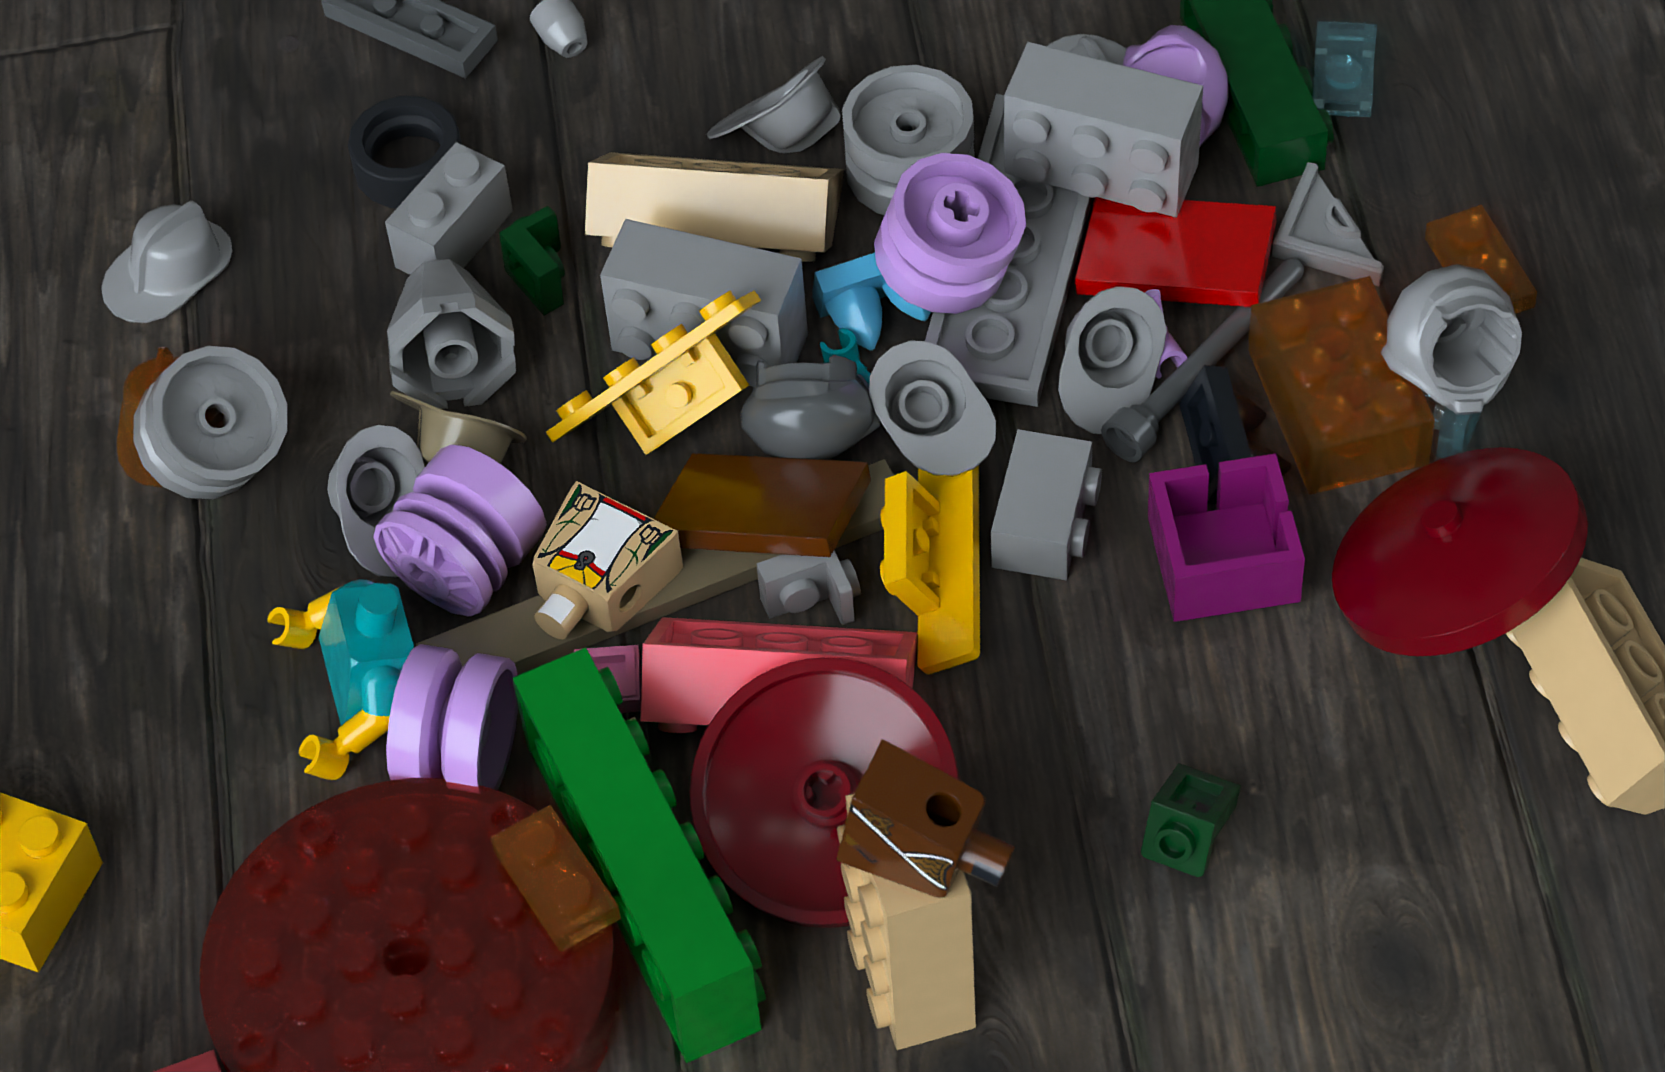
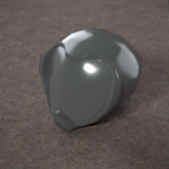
[740,355,880,460]

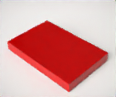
[1075,197,1276,308]

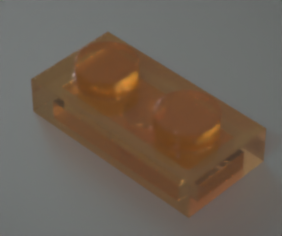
[1425,204,1537,314]
[491,805,621,952]

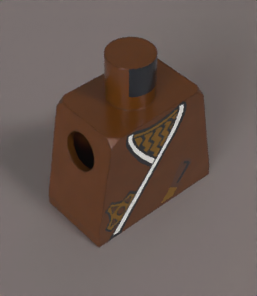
[836,739,1015,898]

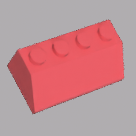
[640,617,918,733]

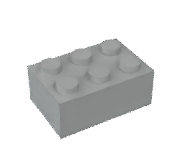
[1004,42,1203,218]
[600,219,808,387]

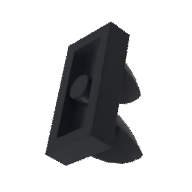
[1179,365,1292,504]

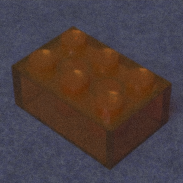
[1248,276,1435,495]

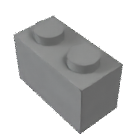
[385,142,513,275]
[991,429,1102,580]

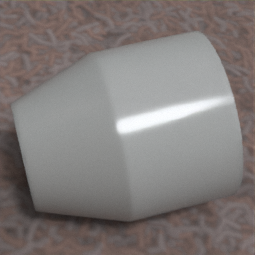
[530,0,587,58]

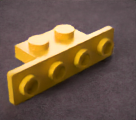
[546,290,762,455]
[880,465,980,675]

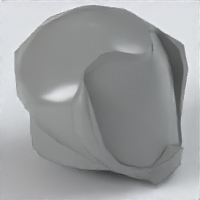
[1381,264,1522,415]

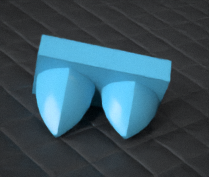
[812,253,931,351]

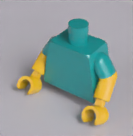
[268,579,414,780]

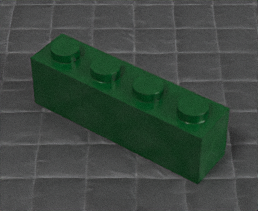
[1180,0,1334,187]

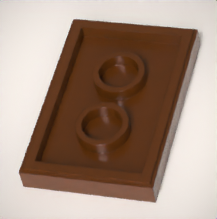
[653,453,871,557]

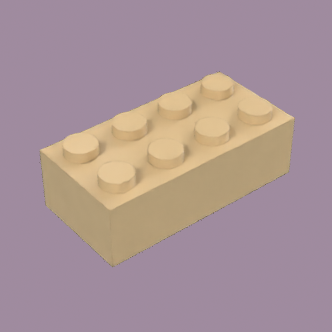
[837,794,976,1050]

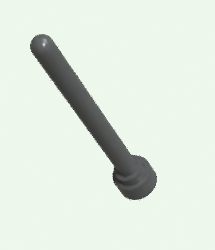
[1101,258,1304,462]

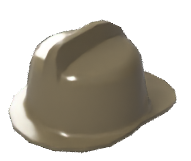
[390,391,527,467]

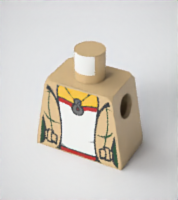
[532,481,683,639]

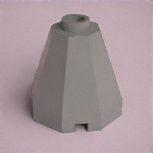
[387,259,516,409]

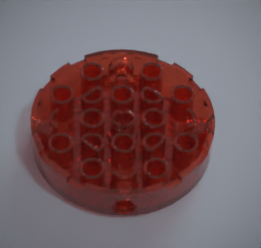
[200,778,621,1072]

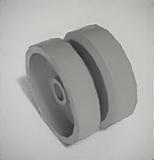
[842,65,975,215]
[133,346,287,499]

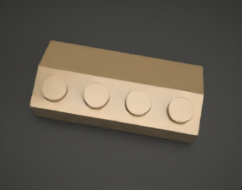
[585,152,843,261]
[1505,558,1665,815]

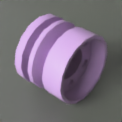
[373,444,547,616]

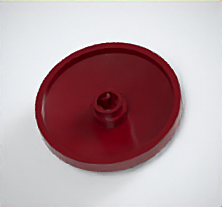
[1332,447,1588,656]
[690,657,960,928]

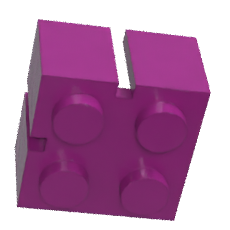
[1148,453,1305,622]

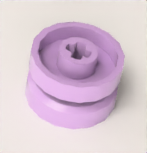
[874,153,1026,314]
[386,644,518,803]

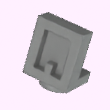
[756,551,861,625]

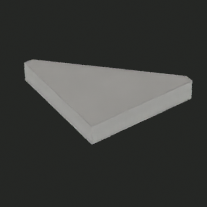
[1272,162,1383,286]

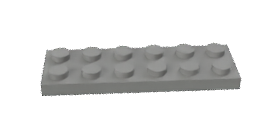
[925,94,1093,407]

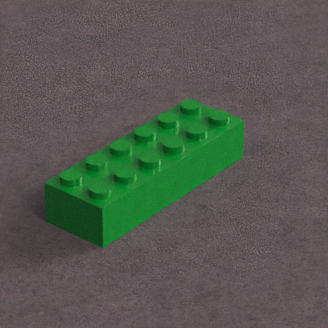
[512,647,766,1063]

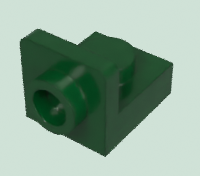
[499,206,565,315]
[1141,763,1241,877]

